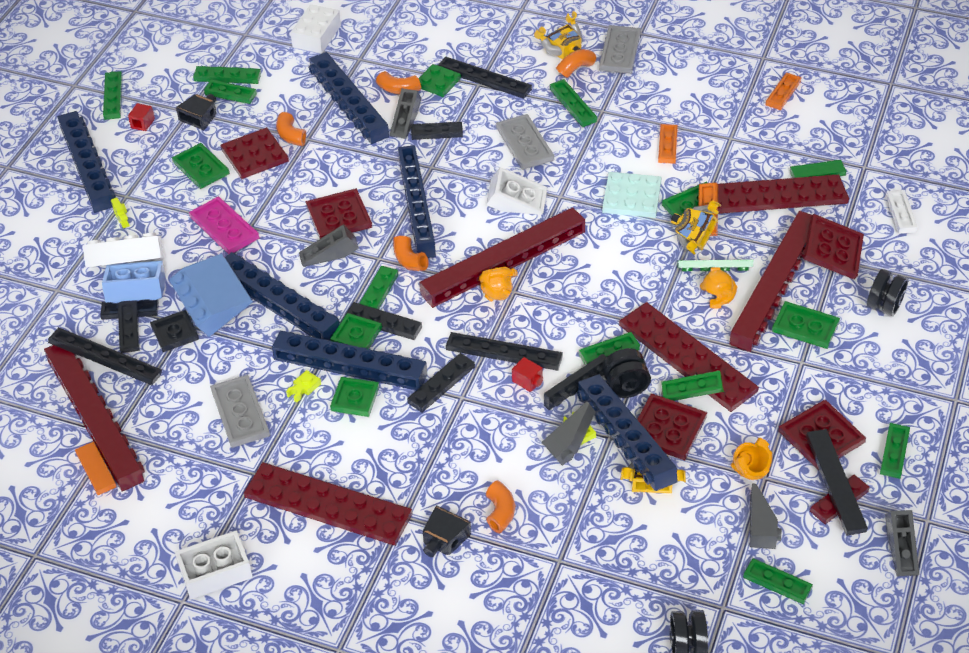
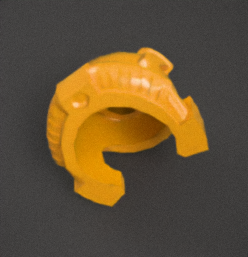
[479,267,518,302]
[700,267,738,309]
[731,438,773,480]

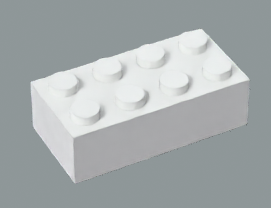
[83,232,164,267]

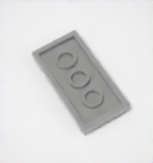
[599,25,641,74]
[496,114,554,170]
[210,375,270,448]

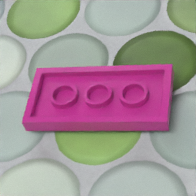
[189,196,260,254]

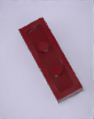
[810,474,870,525]

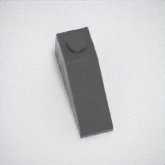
[390,88,422,139]
[299,225,359,267]
[541,401,596,466]
[750,483,782,549]
[885,510,920,577]

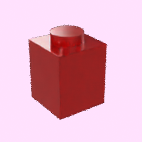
[128,103,155,131]
[512,357,543,392]

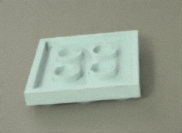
[602,172,662,218]

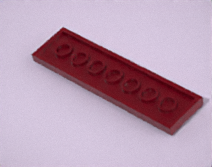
[718,175,849,214]
[619,302,759,412]
[244,462,413,546]

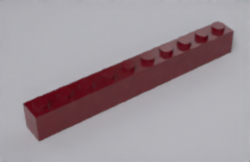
[419,207,585,308]
[729,211,812,352]
[44,345,145,492]

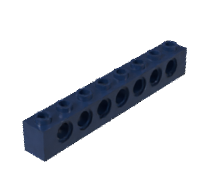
[308,52,389,144]
[57,111,116,213]
[398,145,436,258]
[225,252,340,341]
[272,330,427,390]
[577,374,678,491]

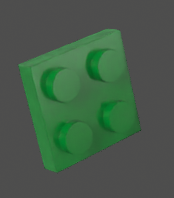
[418,64,461,97]
[330,313,382,349]
[330,377,379,417]

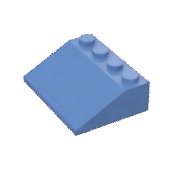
[169,254,253,337]

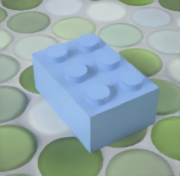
[102,261,166,303]

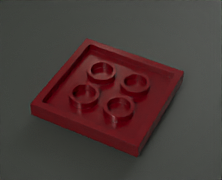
[220,127,289,179]
[305,188,372,239]
[803,214,864,280]
[637,393,707,461]
[778,399,866,471]

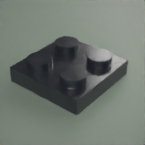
[150,310,199,352]

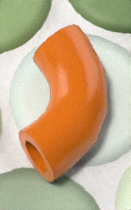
[556,49,596,78]
[376,71,421,94]
[276,112,306,146]
[393,236,429,271]
[486,480,516,534]

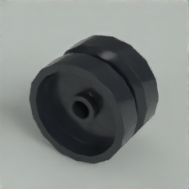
[867,269,909,317]
[602,348,651,398]
[669,610,708,653]

